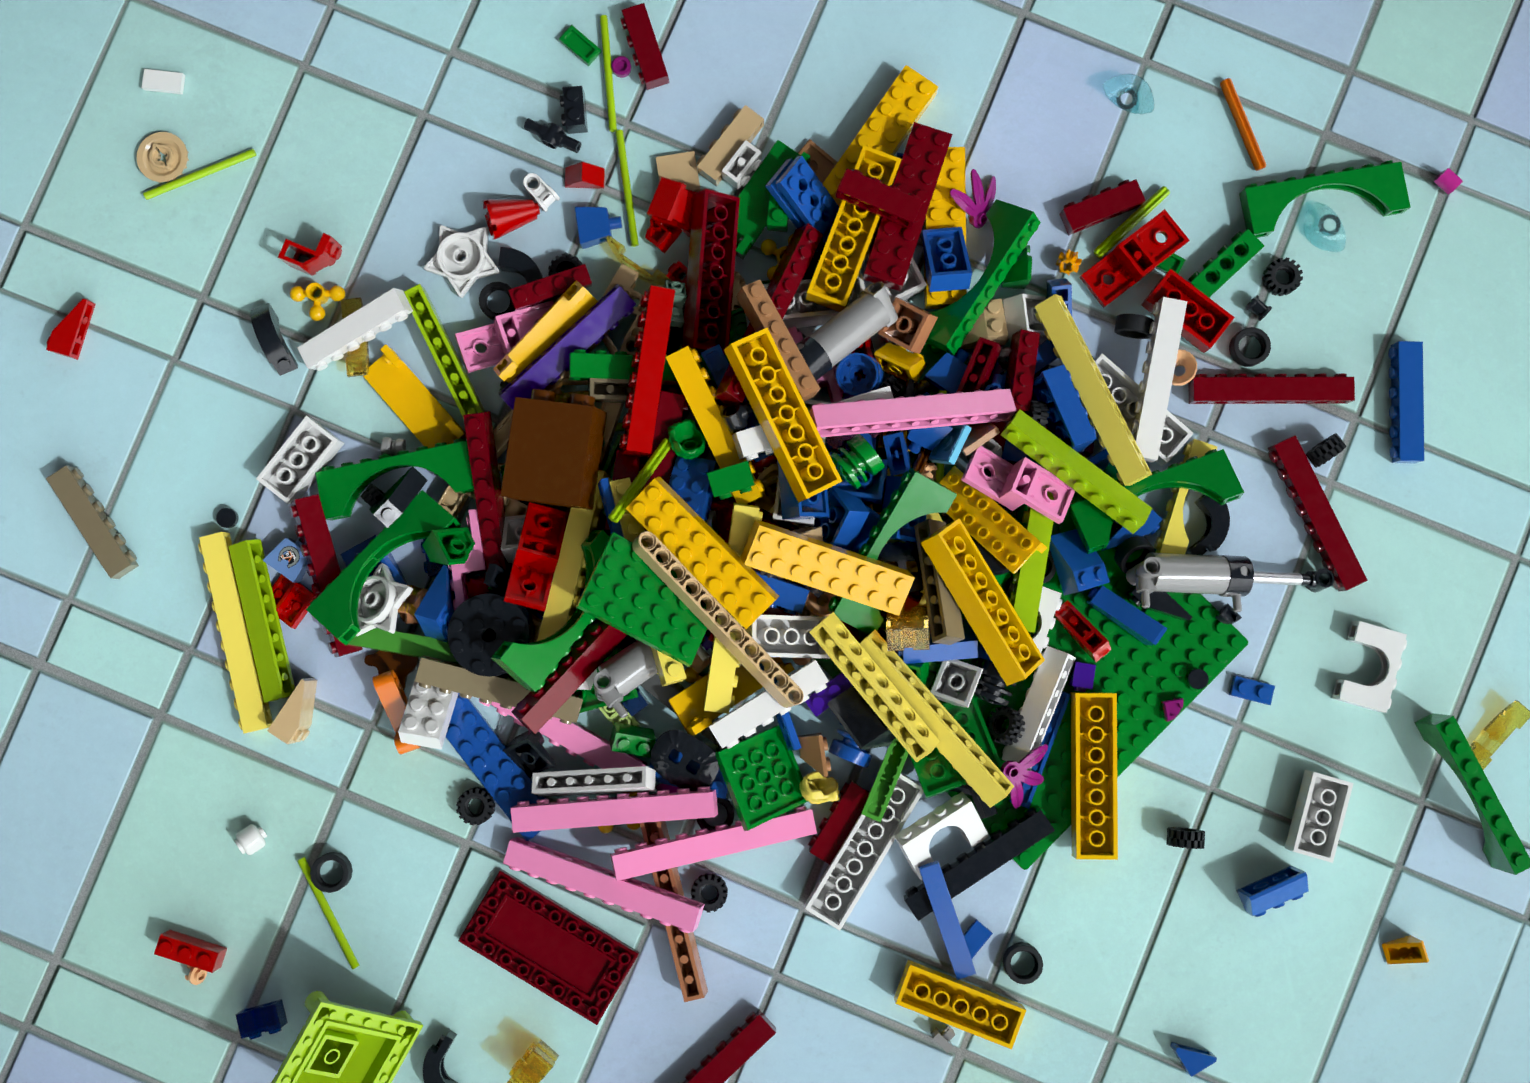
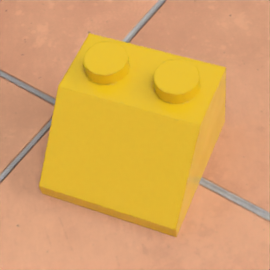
[874,342,926,383]

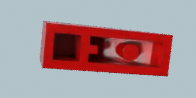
[46,299,96,360]
[1054,600,1111,662]

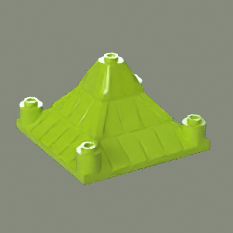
[271,991,423,1083]

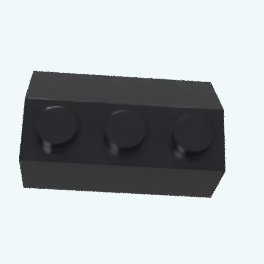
[827,686,895,750]

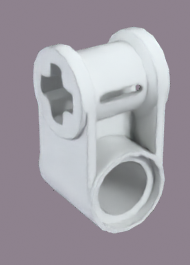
[523,173,560,212]

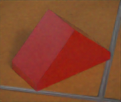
[565,162,605,189]

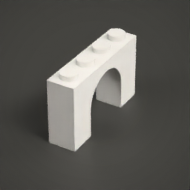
[986,580,1062,668]
[1332,621,1407,713]
[894,792,989,881]

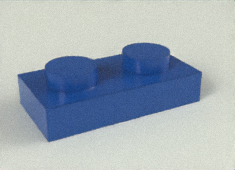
[1229,676,1275,705]

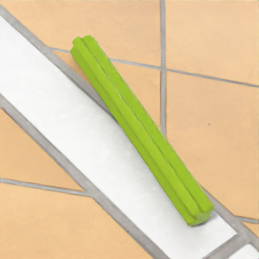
[1093,186,1170,258]
[608,438,671,523]

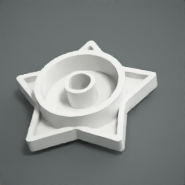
[424,225,500,298]
[356,563,413,636]

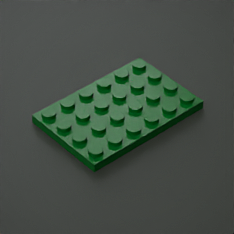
[576,532,707,667]

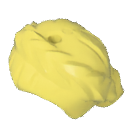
[799,771,839,804]

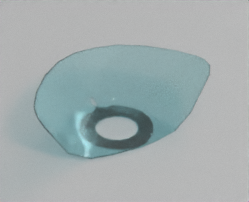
[1103,74,1154,114]
[1304,202,1346,252]

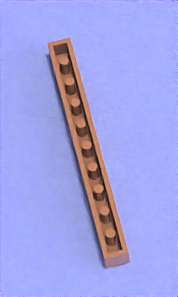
[640,793,708,1002]

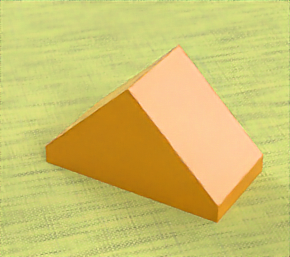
[1382,935,1429,964]

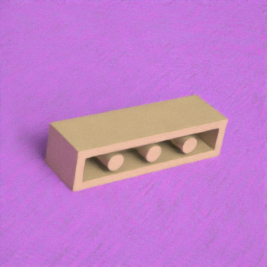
[697,105,764,187]

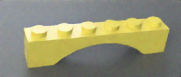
[1154,439,1217,554]

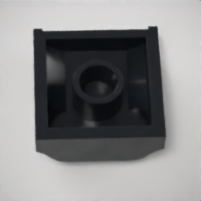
[503,730,556,778]

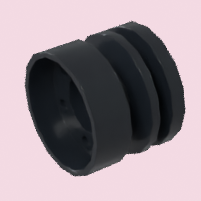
[974,658,1017,707]

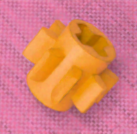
[1056,249,1082,276]

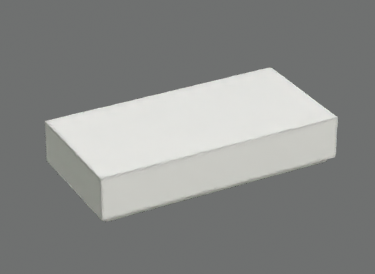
[141,69,185,95]

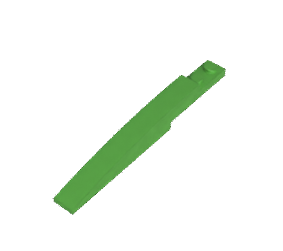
[348,628,459,664]
[861,661,943,823]

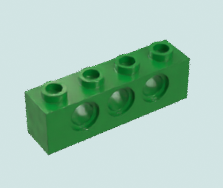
[1188,229,1264,298]

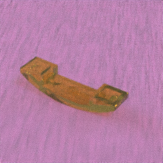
[606,236,671,286]
[341,297,369,377]
[1470,700,1530,770]

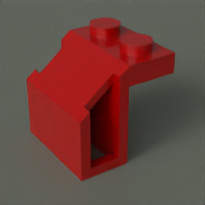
[647,177,697,237]
[278,233,342,276]

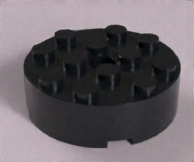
[447,592,535,677]

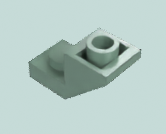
[664,280,687,328]

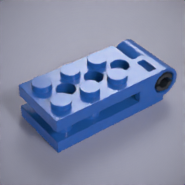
[765,156,840,253]

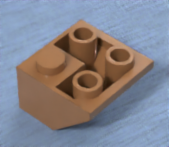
[798,733,831,777]

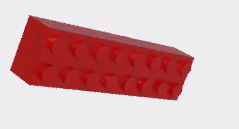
[619,285,675,458]

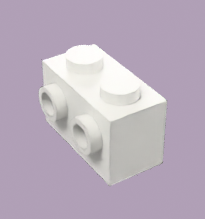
[722,140,762,190]

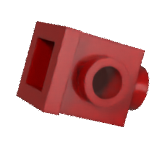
[666,260,688,288]

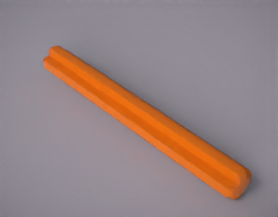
[1220,78,1266,171]

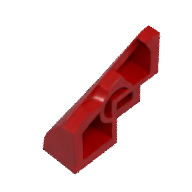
[645,218,683,254]

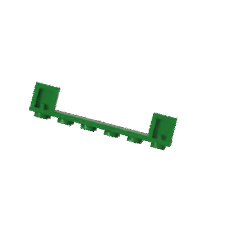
[736,140,810,259]

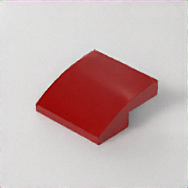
[272,574,317,629]

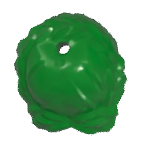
[667,419,706,460]

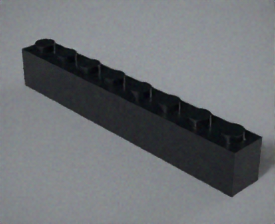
[904,807,1055,921]

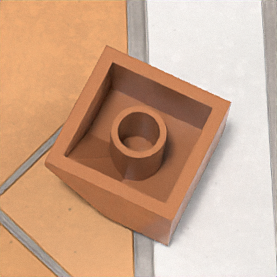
[878,297,938,354]

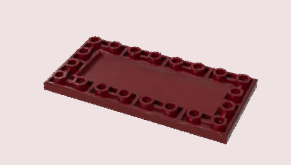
[458,869,639,1025]

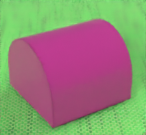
[1433,168,1463,195]

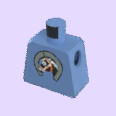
[263,537,308,583]

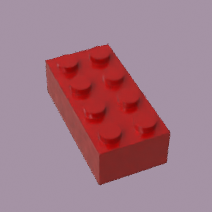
[1141,269,1235,353]

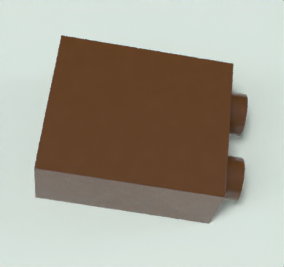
[500,389,607,510]

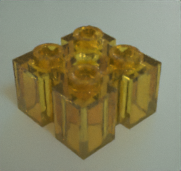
[886,606,930,651]
[507,1039,559,1083]

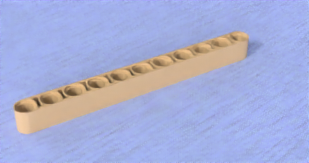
[632,531,804,708]

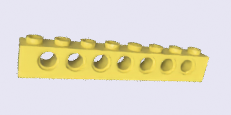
[809,612,940,762]

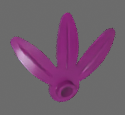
[950,169,996,229]
[1001,744,1048,809]

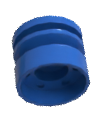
[836,353,883,396]
[828,722,873,768]

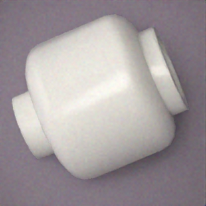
[234,824,267,855]

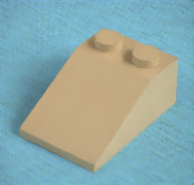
[957,299,1008,351]
[267,678,317,744]

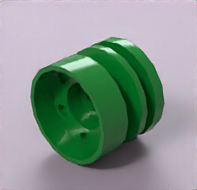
[830,434,885,489]

